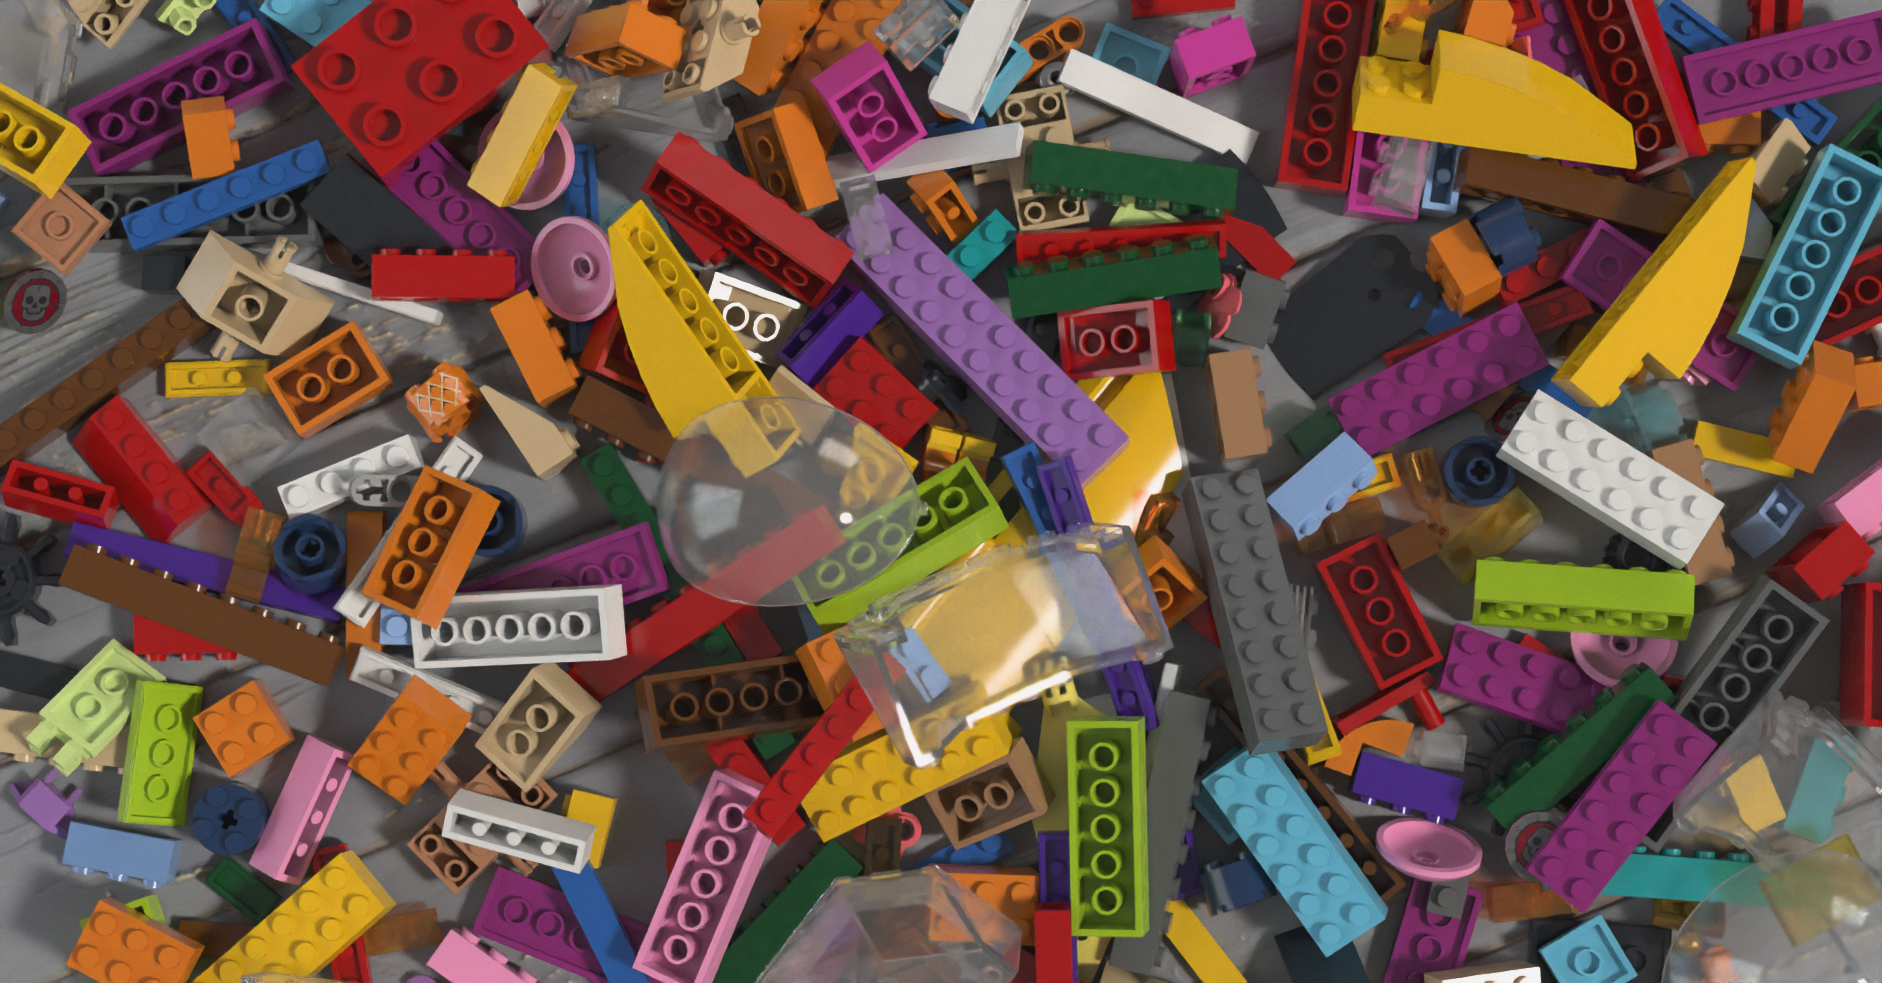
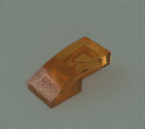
[1133,492,1182,552]
[363,907,442,957]

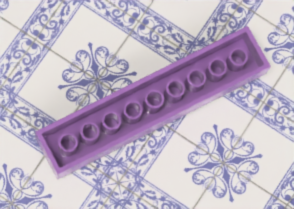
[836,193,1130,490]

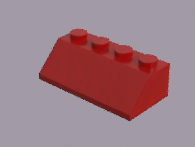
[72,395,215,544]

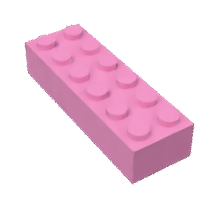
[632,768,773,983]

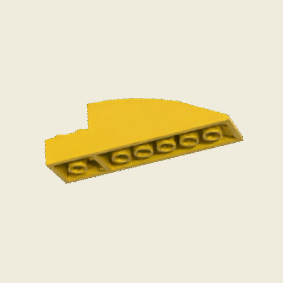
[1352,30,1637,169]
[1550,157,1757,408]
[607,199,802,478]

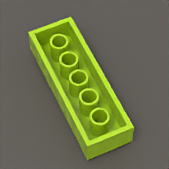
[791,456,1009,635]
[1472,557,1695,641]
[1067,716,1150,937]

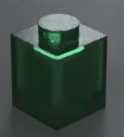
[1173,309,1211,367]
[1284,408,1342,463]

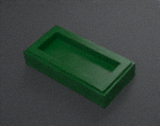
[204,855,282,925]

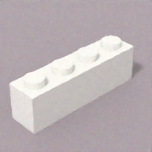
[928,0,1031,124]
[277,434,426,520]
[441,788,597,874]

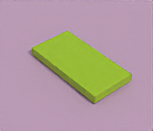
[117,680,204,827]

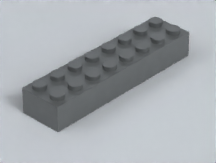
[33,175,324,253]
[1181,468,1328,756]
[1641,574,1830,853]

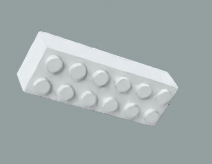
[1496,389,1725,570]
[410,584,627,669]

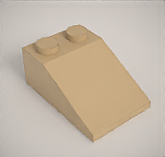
[698,269,808,369]
[479,385,581,481]
[474,663,603,793]

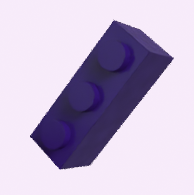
[773,277,884,390]
[1347,751,1465,825]

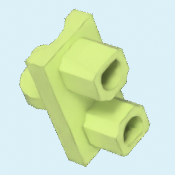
[155,0,217,36]

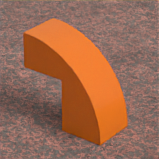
[1320,720,1414,776]

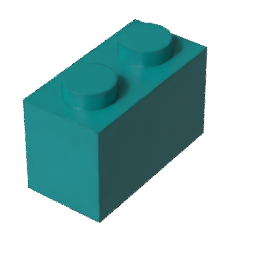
[947,209,1017,283]

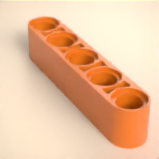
[934,16,1085,124]
[346,510,388,682]

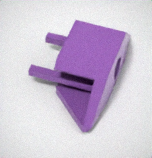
[9,768,84,840]

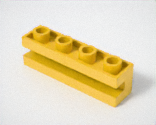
[467,63,578,207]

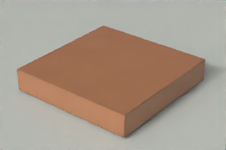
[10,182,113,277]

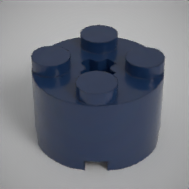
[1466,197,1542,278]
[1439,436,1516,508]
[475,486,528,558]
[274,514,347,594]
[192,783,271,855]
[1197,850,1278,917]

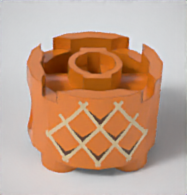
[404,361,488,443]

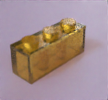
[1436,486,1543,589]

